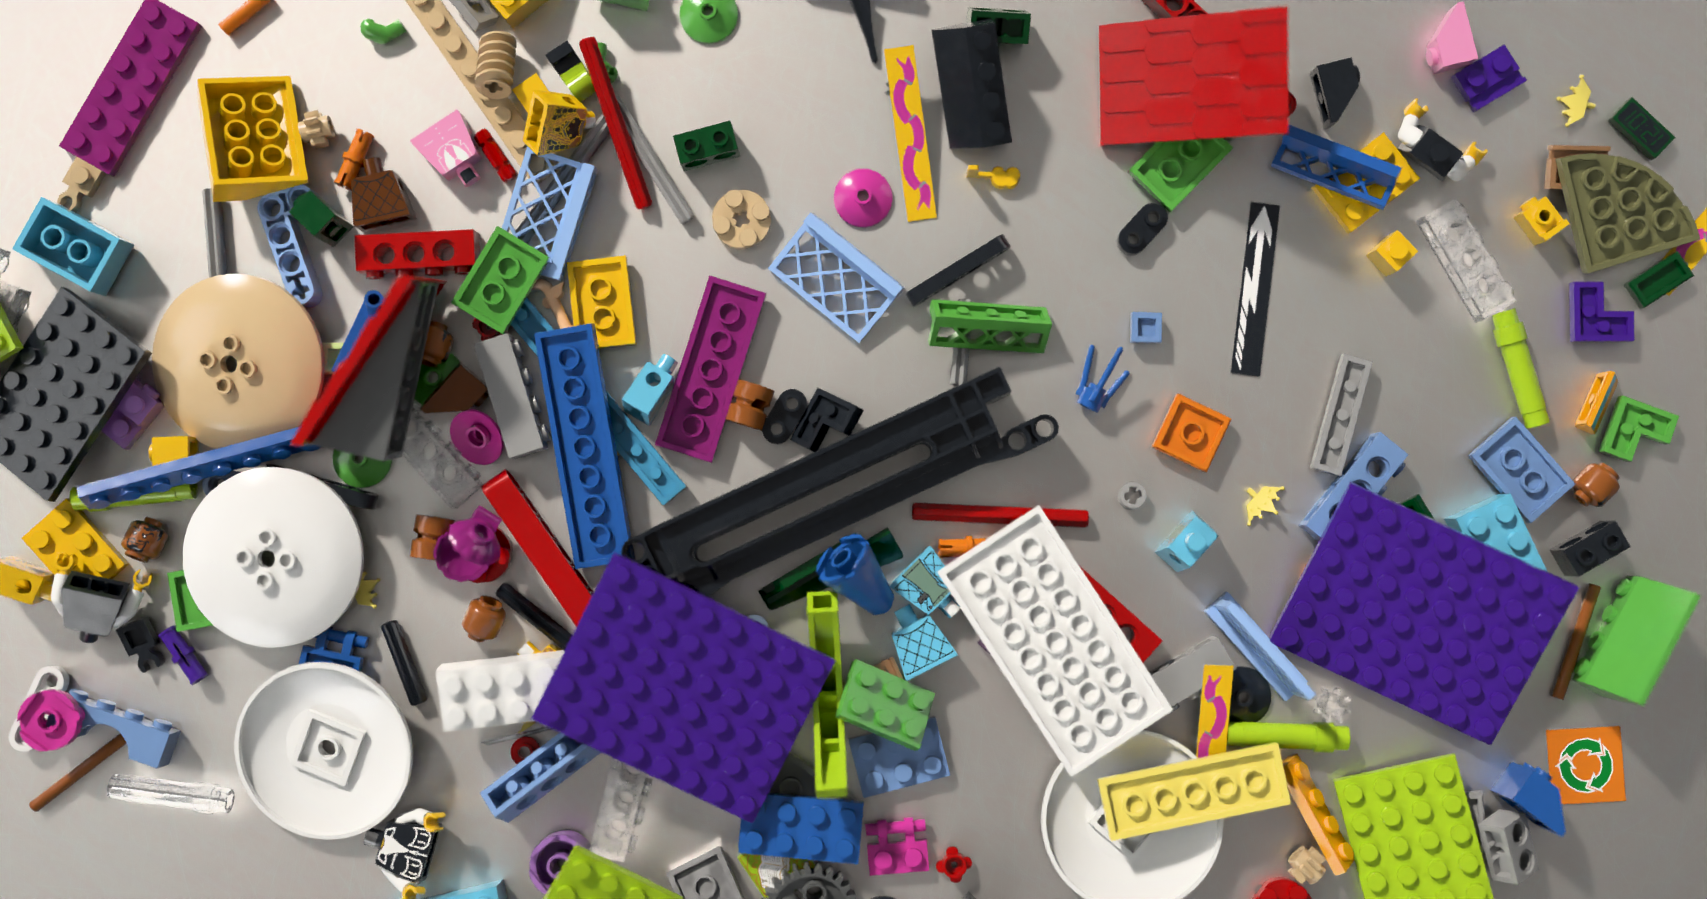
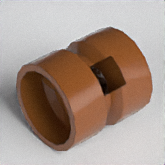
[726,379,775,431]
[409,514,455,560]

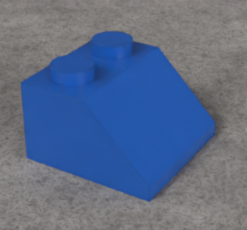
[1490,762,1566,837]

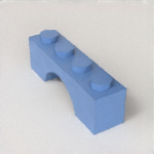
[45,689,181,768]

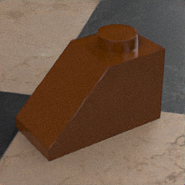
[420,362,488,413]

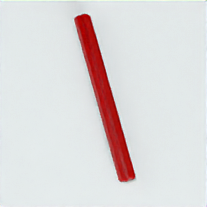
[579,37,652,210]
[912,502,1089,528]

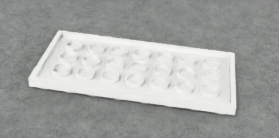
[937,505,1173,777]

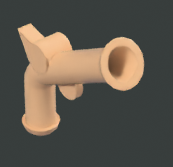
[532,279,573,329]

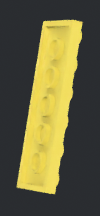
[1097,742,1291,841]

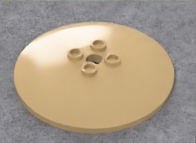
[152,274,325,449]

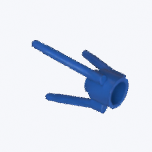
[1075,345,1130,413]

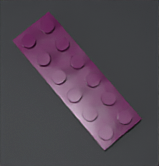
[59,0,202,177]
[655,275,767,463]

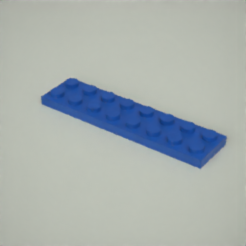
[534,323,635,569]

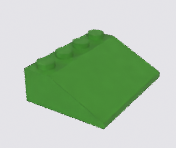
[1572,575,1701,706]

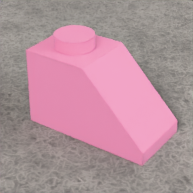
[1426,1,1478,74]

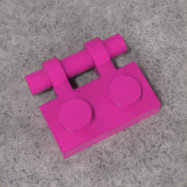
[865,817,929,876]

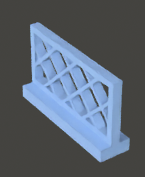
[502,146,598,282]
[768,212,905,343]
[1204,592,1316,701]

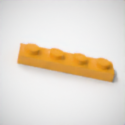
[1282,753,1355,876]

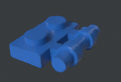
[299,626,369,672]

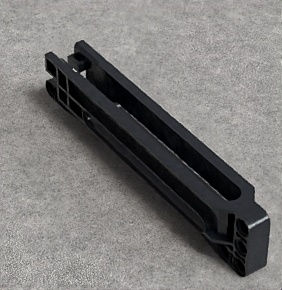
[621,367,1059,597]

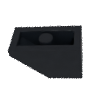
[1309,57,1360,130]

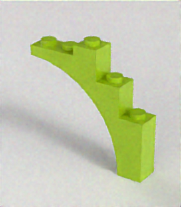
[807,591,847,799]

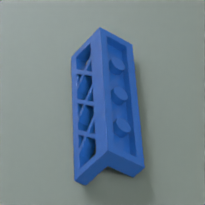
[1271,124,1402,210]

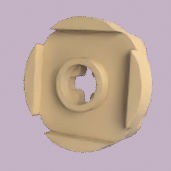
[712,190,771,250]

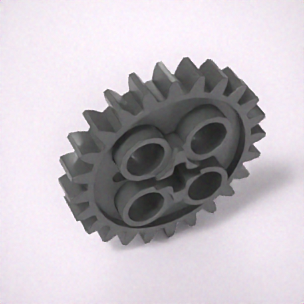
[761,861,857,899]

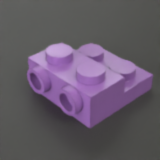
[102,376,164,450]

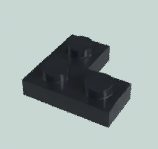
[790,388,864,452]

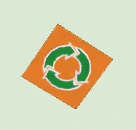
[1546,726,1626,804]

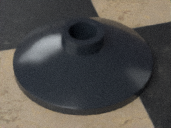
[1229,666,1271,722]

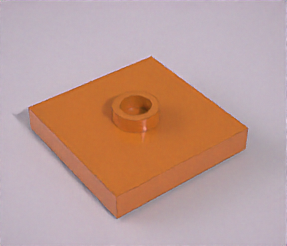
[1151,393,1232,473]

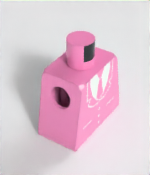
[410,110,483,187]

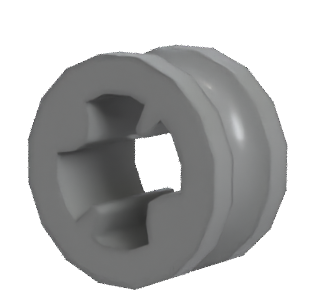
[1118,482,1146,510]

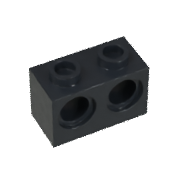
[1550,521,1631,577]

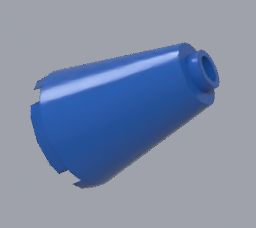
[816,534,894,615]

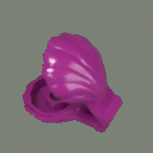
[433,505,502,582]

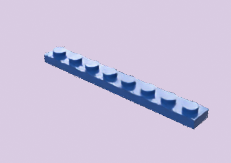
[77,427,321,510]

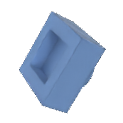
[1130,312,1162,344]

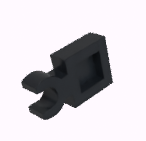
[116,616,165,673]

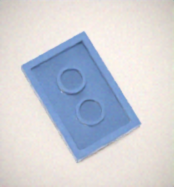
[1468,417,1575,523]
[848,716,950,798]

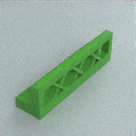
[928,299,1052,353]

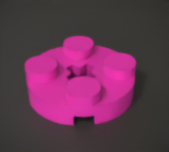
[17,689,85,751]

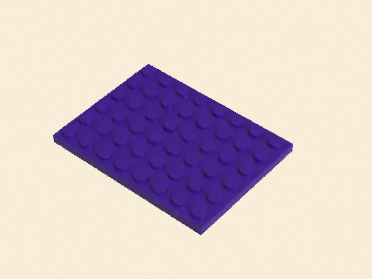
[1269,481,1579,746]
[531,552,835,824]

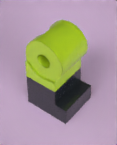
[545,41,596,102]

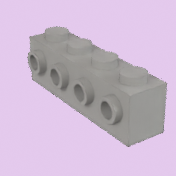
[474,333,550,459]

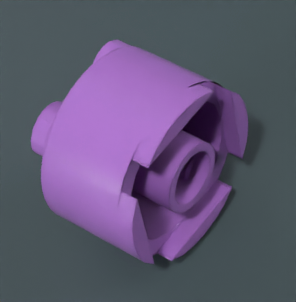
[529,829,594,894]

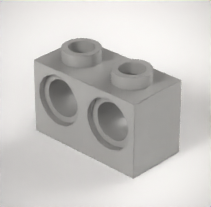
[1478,809,1539,885]

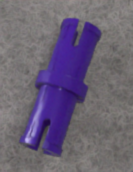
[158,625,209,685]

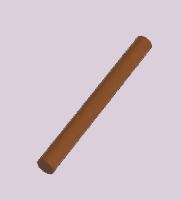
[1552,583,1601,700]
[29,733,126,812]

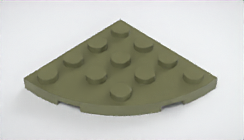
[1555,153,1700,274]

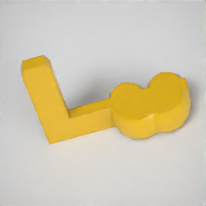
[966,165,1021,189]

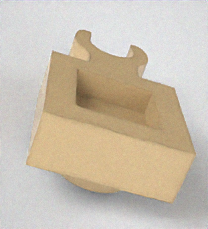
[57,156,107,212]

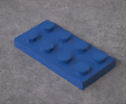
[738,793,864,864]

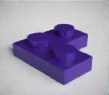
[1569,282,1635,342]

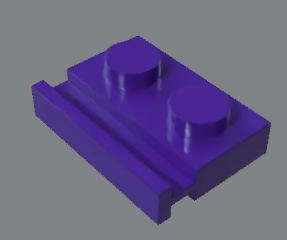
[1451,44,1527,113]

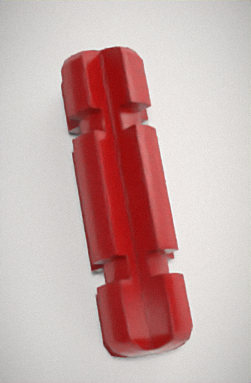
[474,128,517,183]

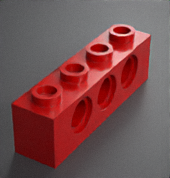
[354,229,481,280]
[1079,566,1163,663]

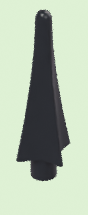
[849,0,878,64]

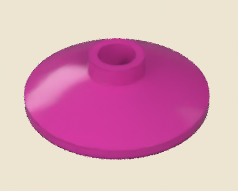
[834,169,892,228]
[450,409,504,465]

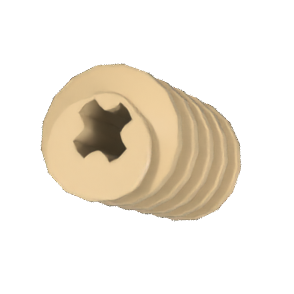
[475,31,517,99]

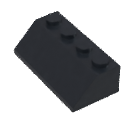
[931,19,1012,148]

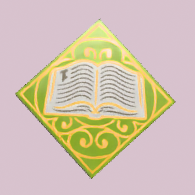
[737,853,816,897]

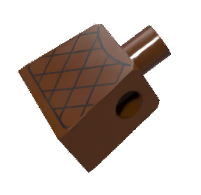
[351,157,417,232]

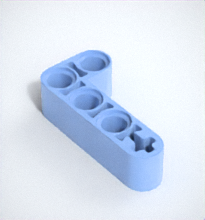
[257,184,323,308]

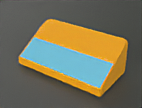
[1575,371,1618,435]

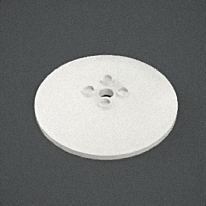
[183,467,364,647]
[234,662,413,840]
[1041,730,1223,899]

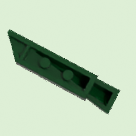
[758,527,903,610]

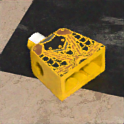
[523,90,596,156]
[0,556,54,605]

